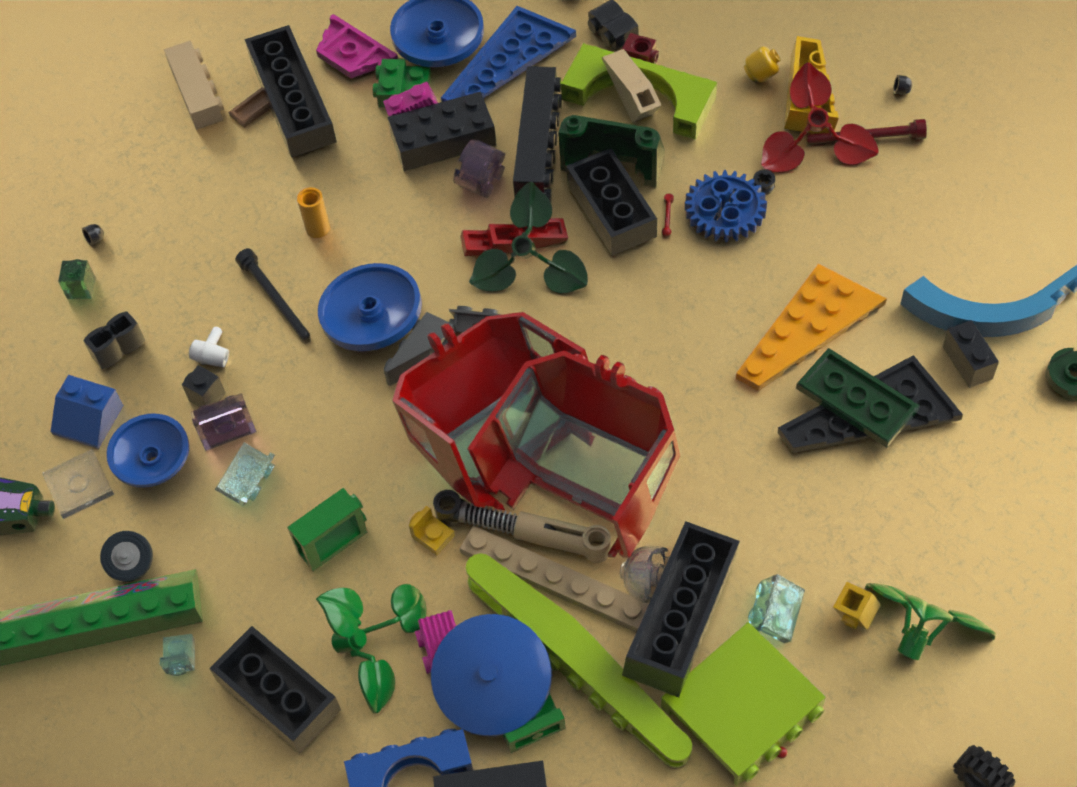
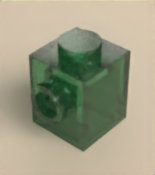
[58,259,96,299]

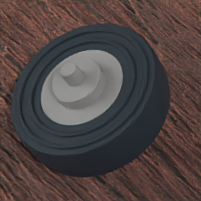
[100,531,153,582]

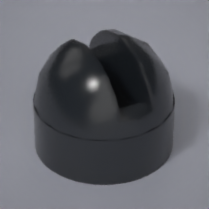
[893,75,913,95]
[82,224,104,246]

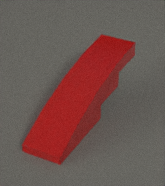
[460,218,568,256]

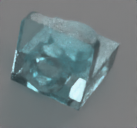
[160,634,195,676]

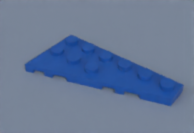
[441,6,576,102]

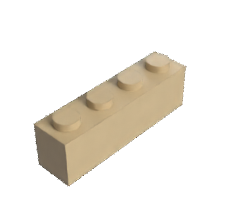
[164,40,224,130]

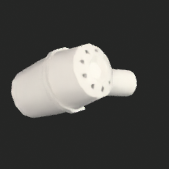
[189,327,229,367]

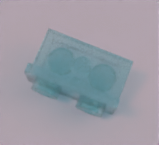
[215,442,275,506]
[748,574,805,644]

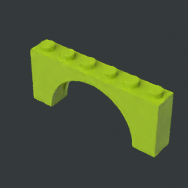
[561,43,717,140]

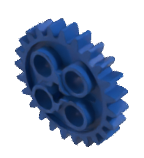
[685,170,767,242]

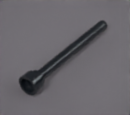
[235,248,310,341]

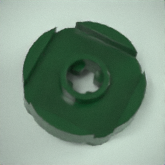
[1045,348,1077,401]

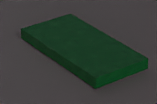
[796,348,920,448]

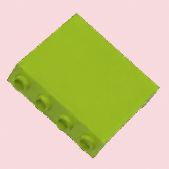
[661,622,826,786]

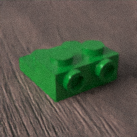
[373,59,431,108]

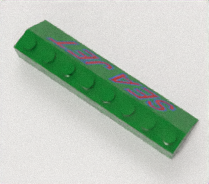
[0,569,203,666]

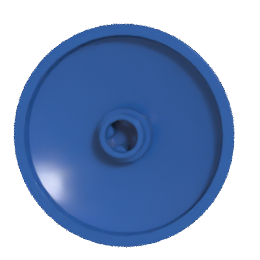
[390,0,484,67]
[318,263,422,351]
[431,614,552,737]

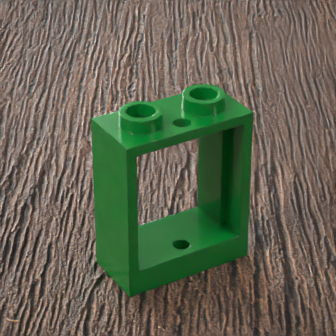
[287,488,368,572]

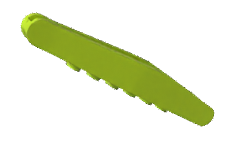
[466,553,692,768]

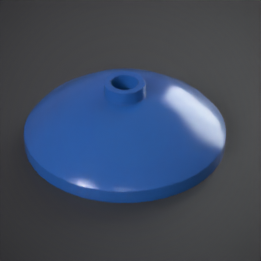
[107,413,189,487]

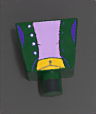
[0,477,55,535]

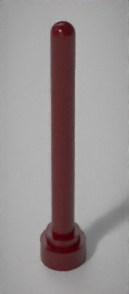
[806,119,927,144]

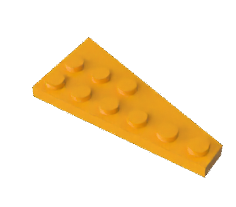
[736,264,887,391]

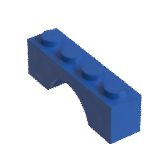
[344,729,473,787]

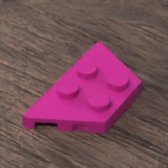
[316,14,398,78]

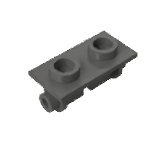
[449,306,501,333]

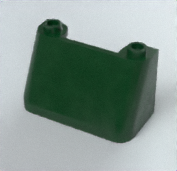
[558,115,665,187]

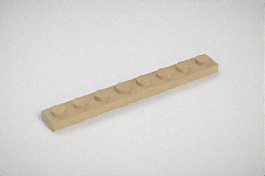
[460,526,649,632]

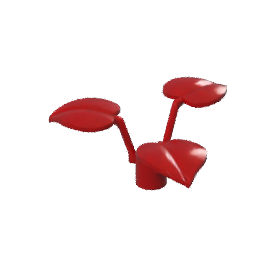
[761,62,879,173]

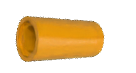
[297,187,330,238]

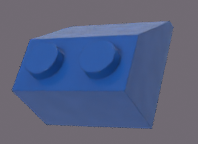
[50,375,124,449]

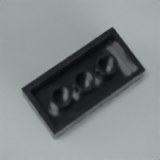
[388,91,497,171]
[566,148,657,256]
[209,626,341,754]

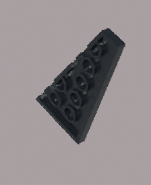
[777,355,963,453]

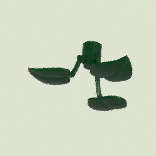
[469,182,588,293]

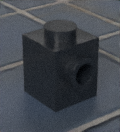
[182,365,226,413]

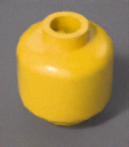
[744,47,781,83]

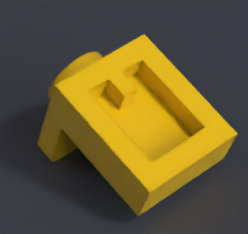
[409,506,455,556]

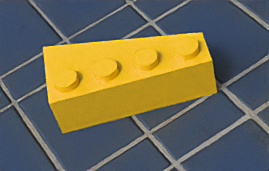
[784,36,839,134]

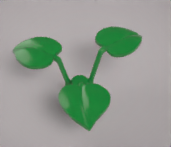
[865,583,997,660]
[316,584,427,714]

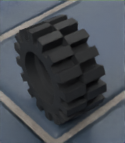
[953,745,1016,787]

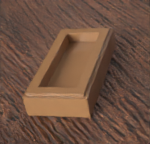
[228,87,271,128]

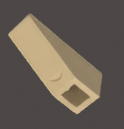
[602,49,661,123]

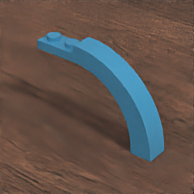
[901,265,1077,337]

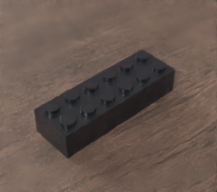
[244,25,337,158]
[513,66,562,202]
[622,521,740,698]

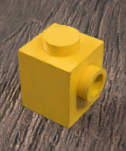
[833,582,881,630]

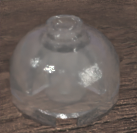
[620,545,669,603]

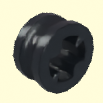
[753,170,775,195]

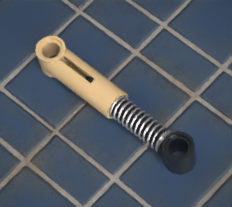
[433,490,611,563]

